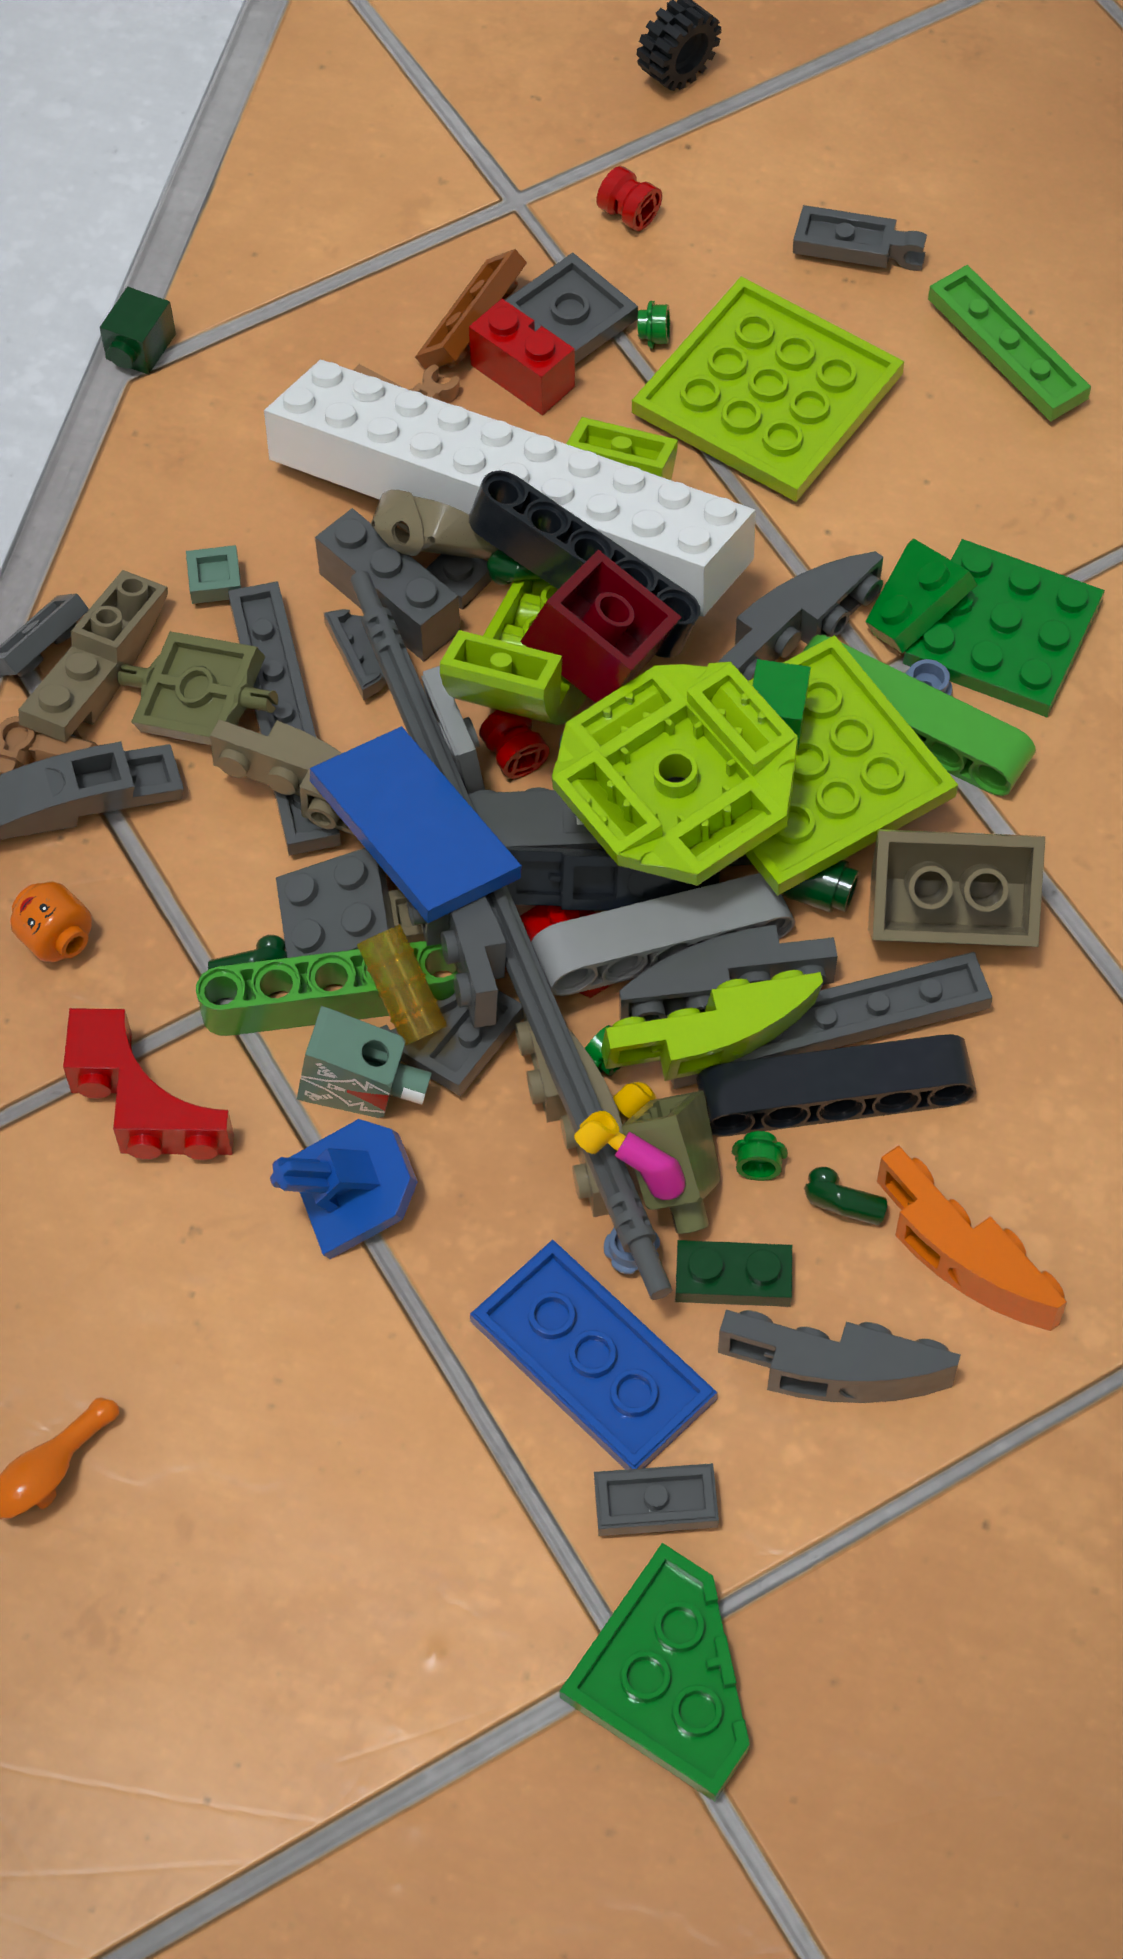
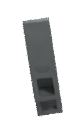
[719,551,883,681]
[0,741,184,840]
[407,896,506,1028]
[619,924,838,1021]
[718,1310,961,1403]

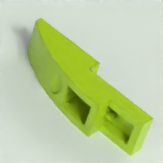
[601,970,823,1081]

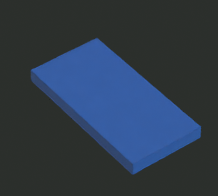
[310,726,522,923]
[470,1239,717,1470]

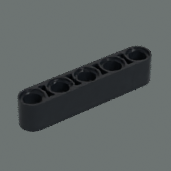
[469,470,701,658]
[696,1034,977,1136]

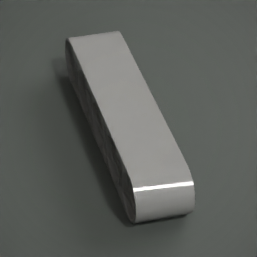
[531,873,795,996]

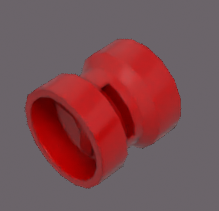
[596,166,662,231]
[479,710,549,779]

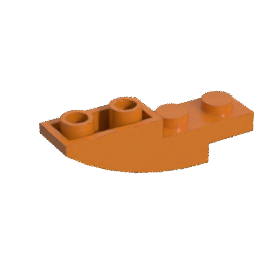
[877,1145,1067,1331]

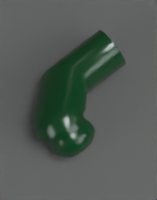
[804,1167,887,1225]

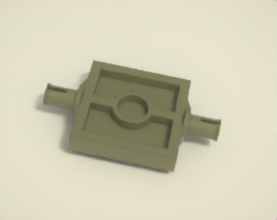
[118,631,278,745]

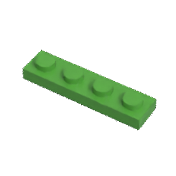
[928,265,1091,422]

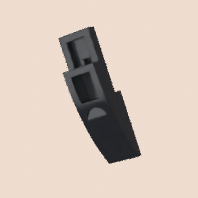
[506,847,720,910]

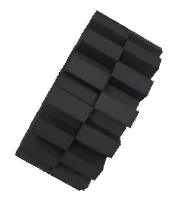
[636,0,722,91]

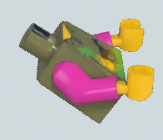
[574,1082,720,1234]

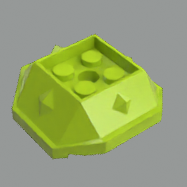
[552,662,798,885]

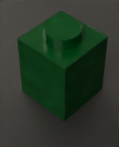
[99,286,176,375]

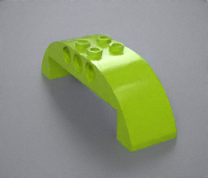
[440,417,678,725]

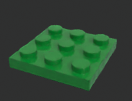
[903,539,1105,717]

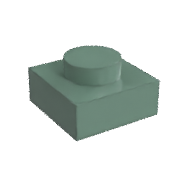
[186,545,242,604]

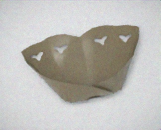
[371,490,498,560]

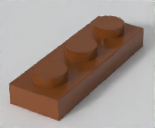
[415,249,527,369]

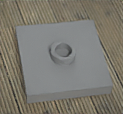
[421,666,485,793]

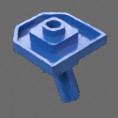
[270,1119,418,1259]

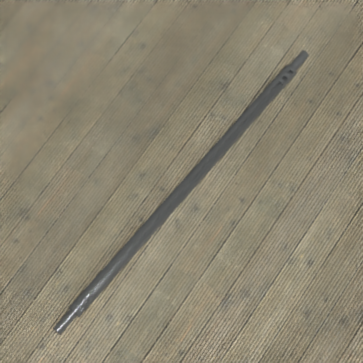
[350,571,672,1300]

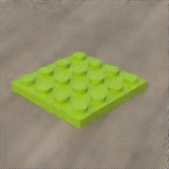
[632,276,905,502]
[745,635,958,896]

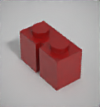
[469,298,575,416]

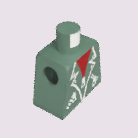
[297,1006,432,1118]

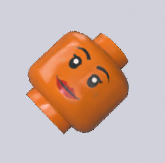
[10,881,92,963]

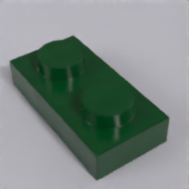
[675,1240,792,1307]

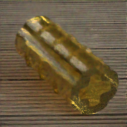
[357,924,447,1046]

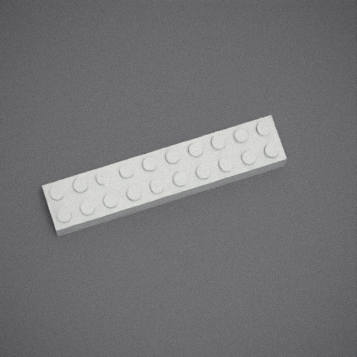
[264,359,756,617]

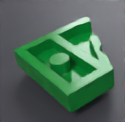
[865,538,977,653]

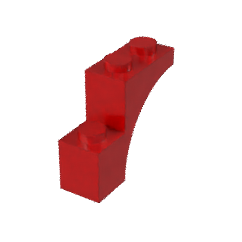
[63,1008,234,1160]

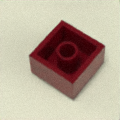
[520,550,681,703]

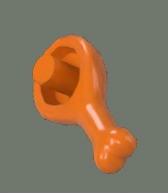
[0,1397,119,1519]

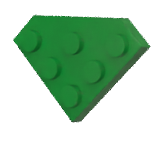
[559,1543,750,1802]

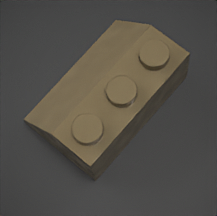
[868,829,1045,947]

